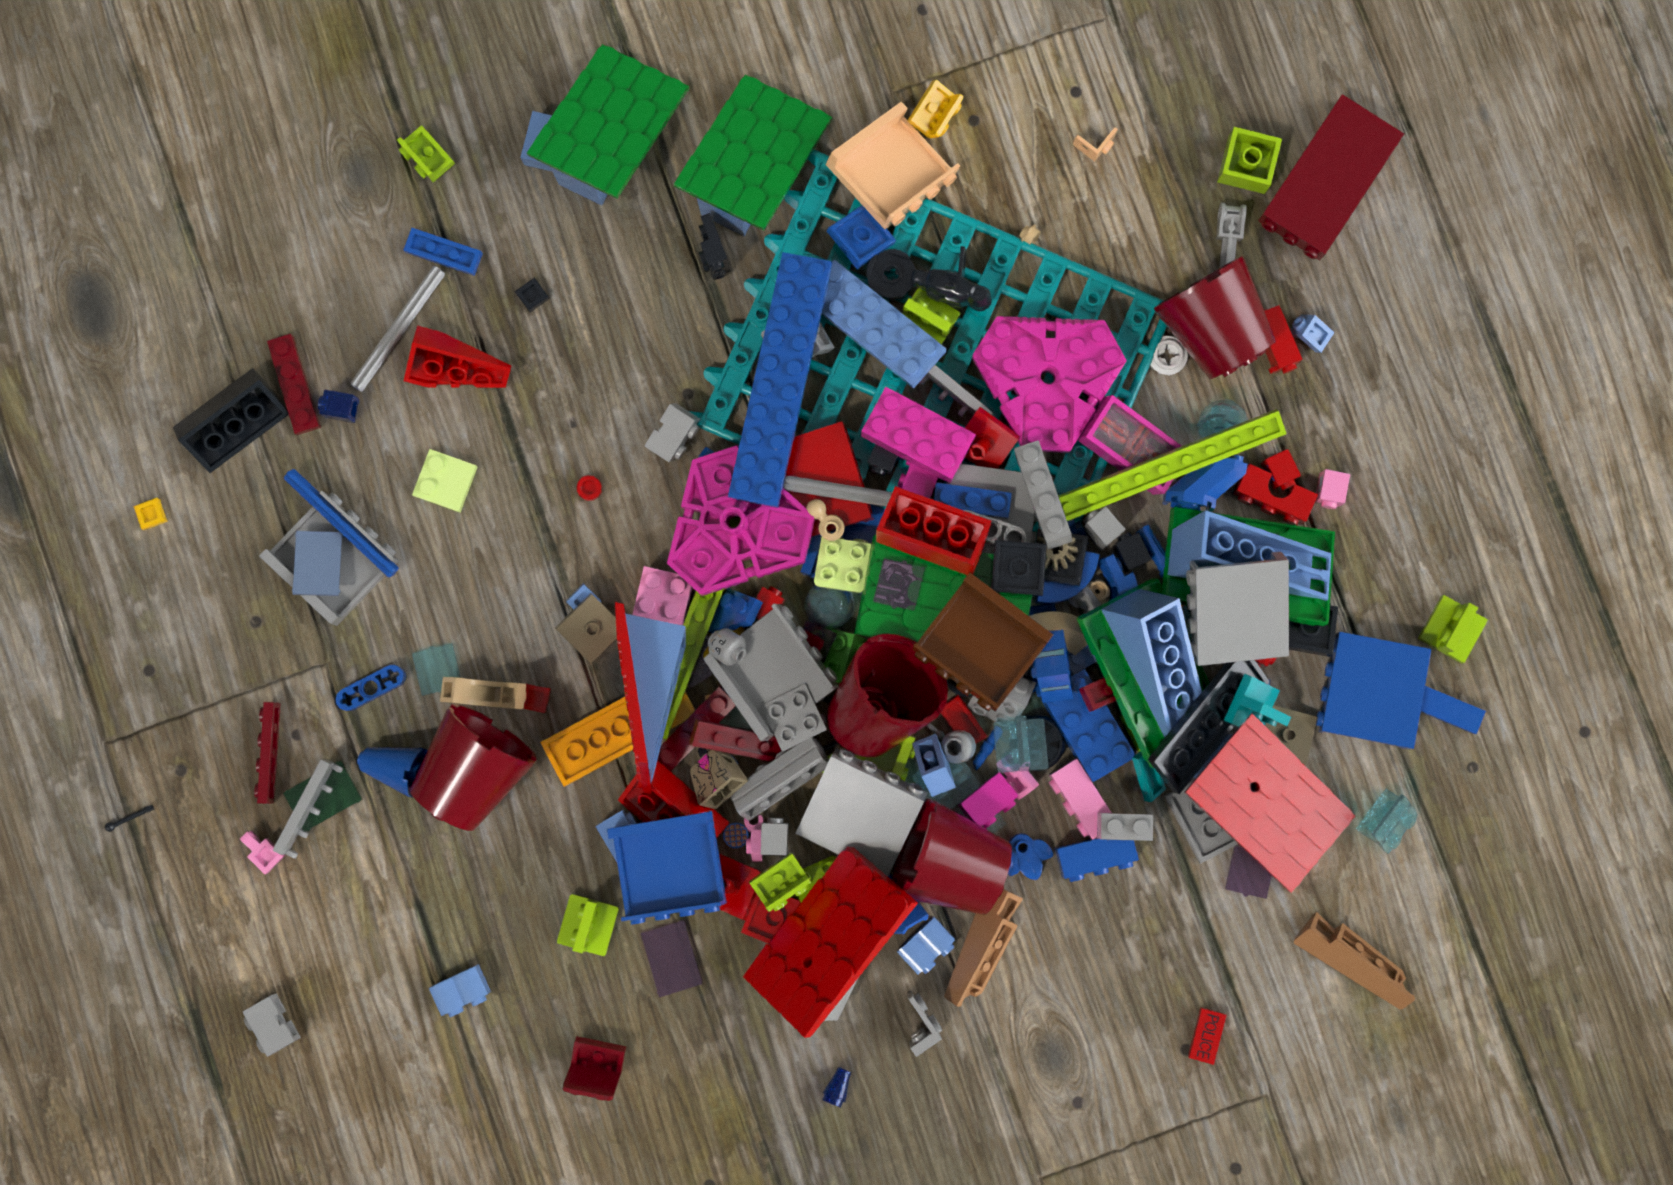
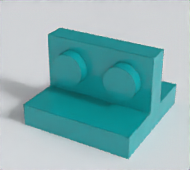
[1224,674,1291,727]

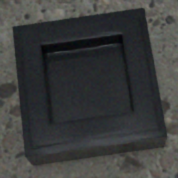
[514,277,550,313]

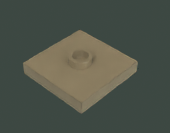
[555,593,617,663]
[1265,705,1317,766]

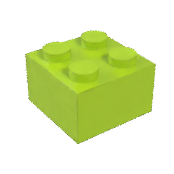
[1217,127,1282,194]

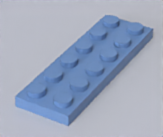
[821,260,947,389]

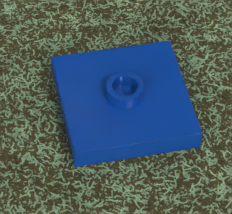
[826,205,896,269]

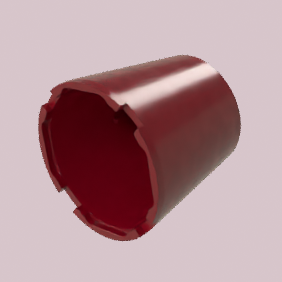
[1154,256,1276,380]
[827,634,948,757]
[410,704,537,831]
[891,798,1012,915]

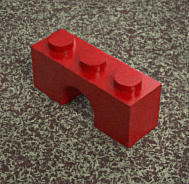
[1233,464,1318,526]

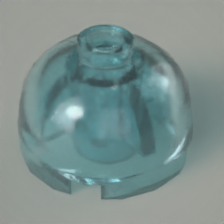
[1197,399,1248,438]
[805,585,855,630]

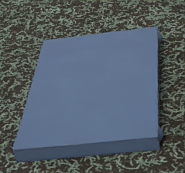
[292,531,343,596]

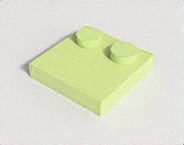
[412,449,477,513]

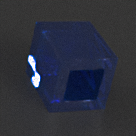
[318,389,360,423]

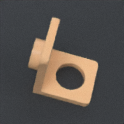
[1073,128,1118,162]

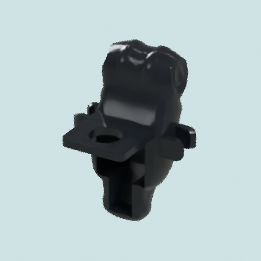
[911,246,992,311]

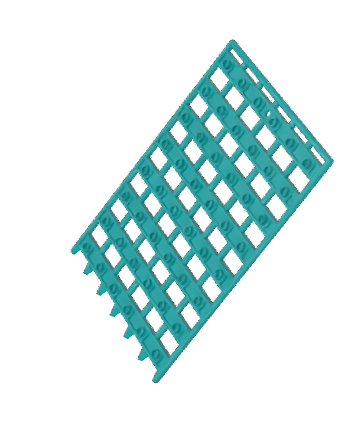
[689,149,1167,543]

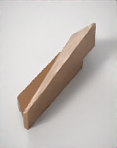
[944,889,1023,1007]
[1294,912,1415,1010]

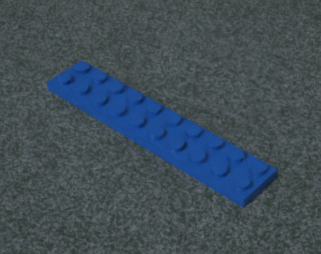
[728,252,832,508]

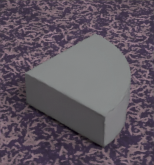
[1068,586,1101,612]

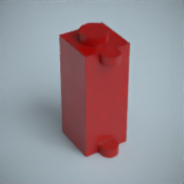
[1265,305,1303,374]

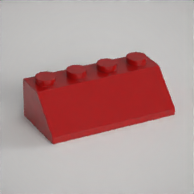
[876,486,992,575]
[618,760,729,839]

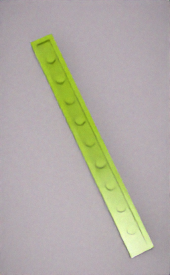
[1058,409,1287,521]
[663,516,741,740]

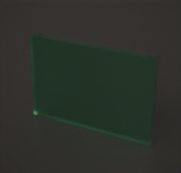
[283,761,363,831]

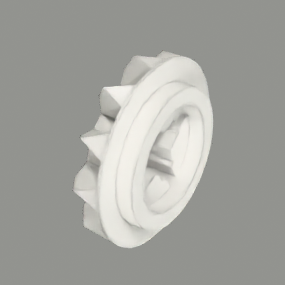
[1150,336,1188,376]

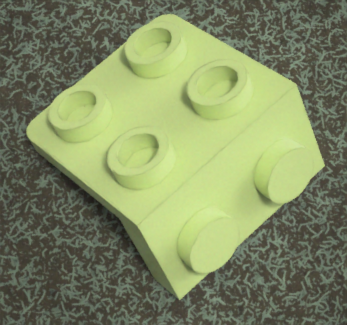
[814,537,871,593]

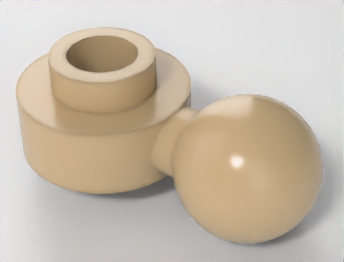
[806,499,845,541]

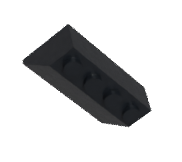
[173,368,289,473]

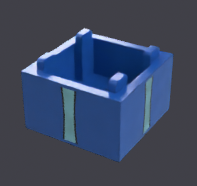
[1031,630,1073,703]

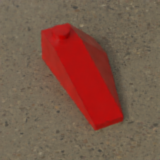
[403,325,511,388]

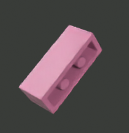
[1049,759,1111,840]

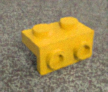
[907,80,964,139]

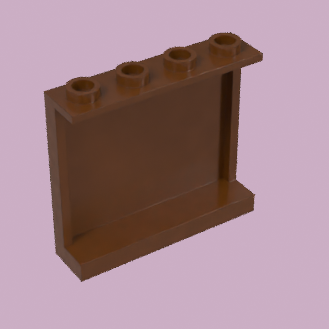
[912,573,1053,712]

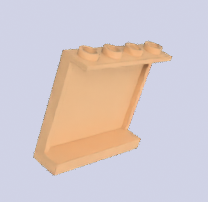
[826,102,960,229]

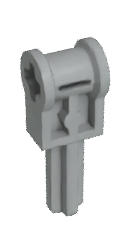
[1216,202,1246,268]

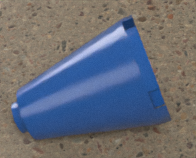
[357,747,428,798]

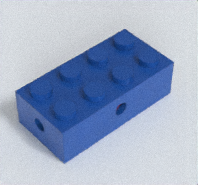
[1039,669,1135,782]

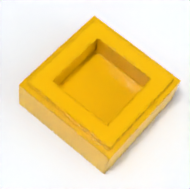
[133,498,168,530]

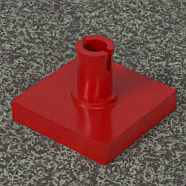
[965,407,1020,469]
[719,854,762,920]

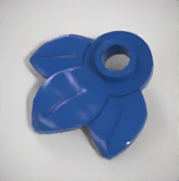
[1008,833,1053,880]

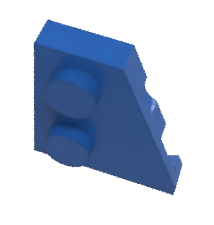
[708,588,763,634]

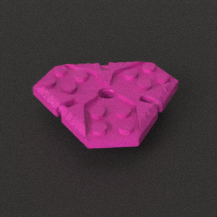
[972,316,1127,453]
[667,446,815,596]

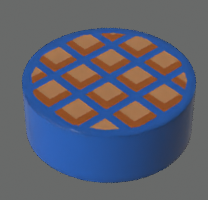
[723,823,749,848]

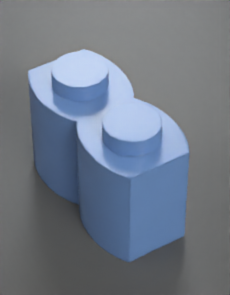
[897,916,955,975]
[429,964,491,1017]

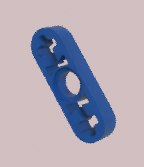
[336,665,406,711]

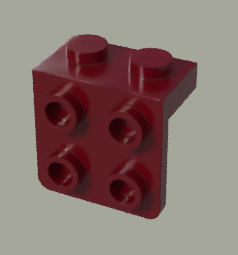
[562,1036,626,1101]

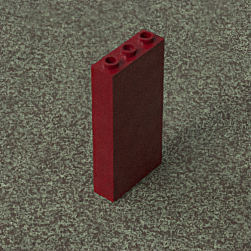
[1258,94,1404,261]

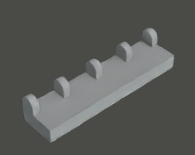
[919,365,993,417]
[273,759,344,859]

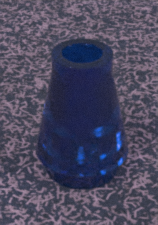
[822,1067,852,1108]

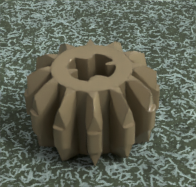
[1037,536,1078,571]

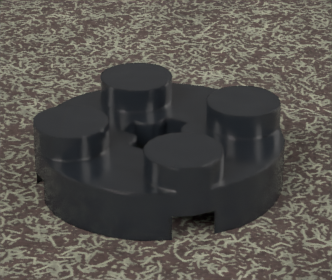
[867,249,916,300]

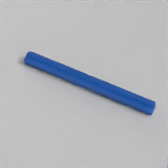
[284,469,399,578]

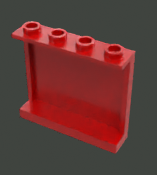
[783,421,874,537]

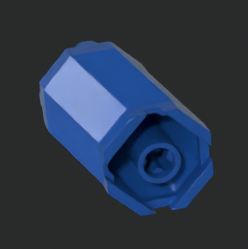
[1162,455,1247,512]

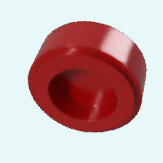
[576,475,602,501]

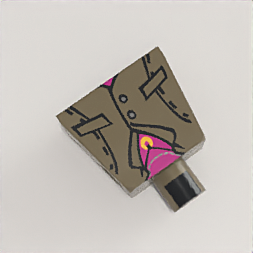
[690,748,748,809]

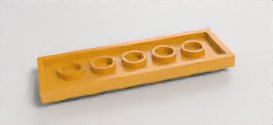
[540,691,695,787]

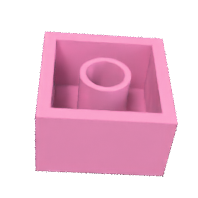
[632,566,693,626]

